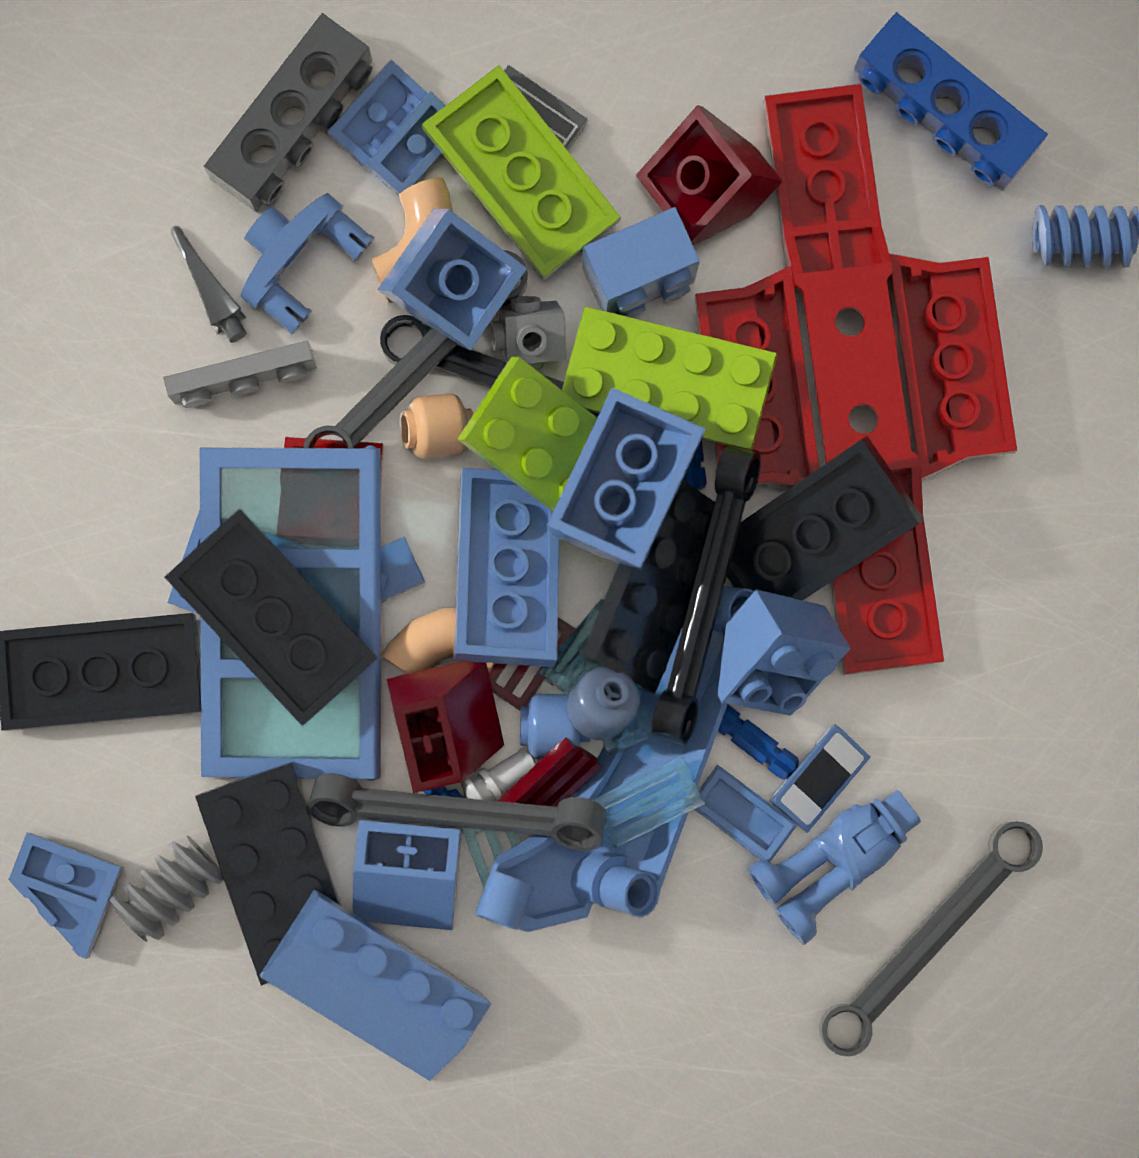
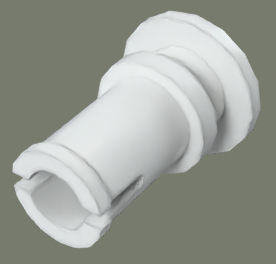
[460,747,536,801]

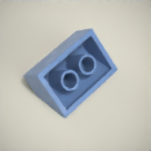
[547,388,705,569]

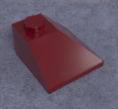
[636,105,783,246]

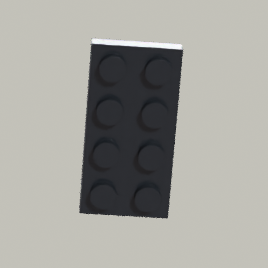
[727,436,924,600]
[581,480,715,694]
[164,508,378,727]
[0,613,201,731]
[195,761,342,986]

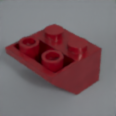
[387,661,504,794]

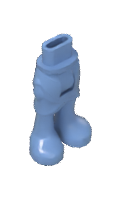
[747,790,921,946]

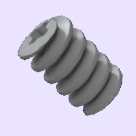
[109,835,224,942]

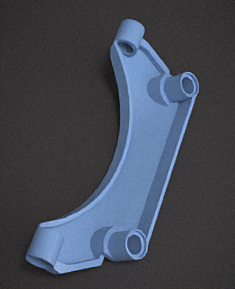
[475,562,754,932]

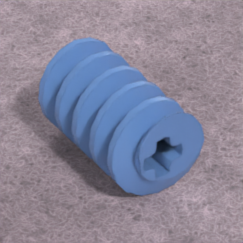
[1033,205,1139,268]

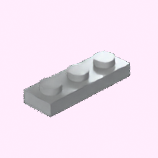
[163,340,317,408]

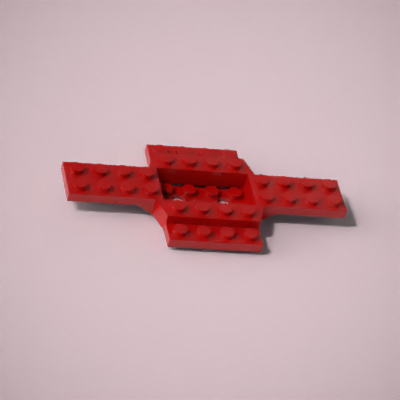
[694,84,1017,675]

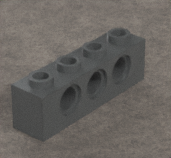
[204,13,373,212]

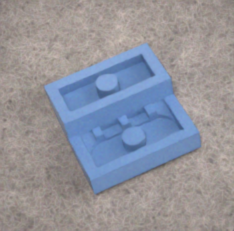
[326,59,446,195]

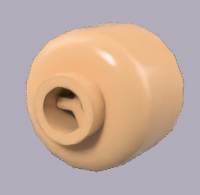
[400,393,473,459]

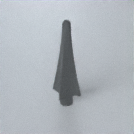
[171,226,247,343]

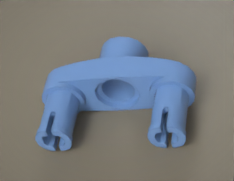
[240,193,375,335]

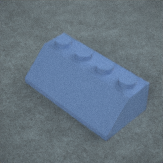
[259,889,491,1081]

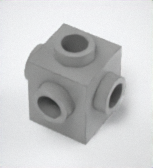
[491,296,566,370]

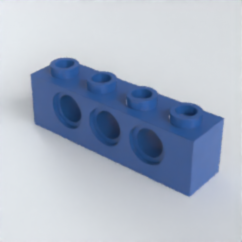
[854,12,1048,190]

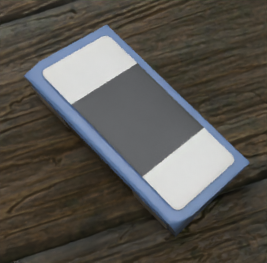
[769,724,871,833]

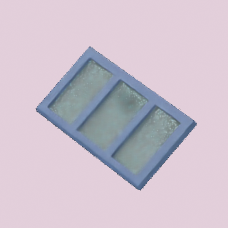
[200,445,381,781]

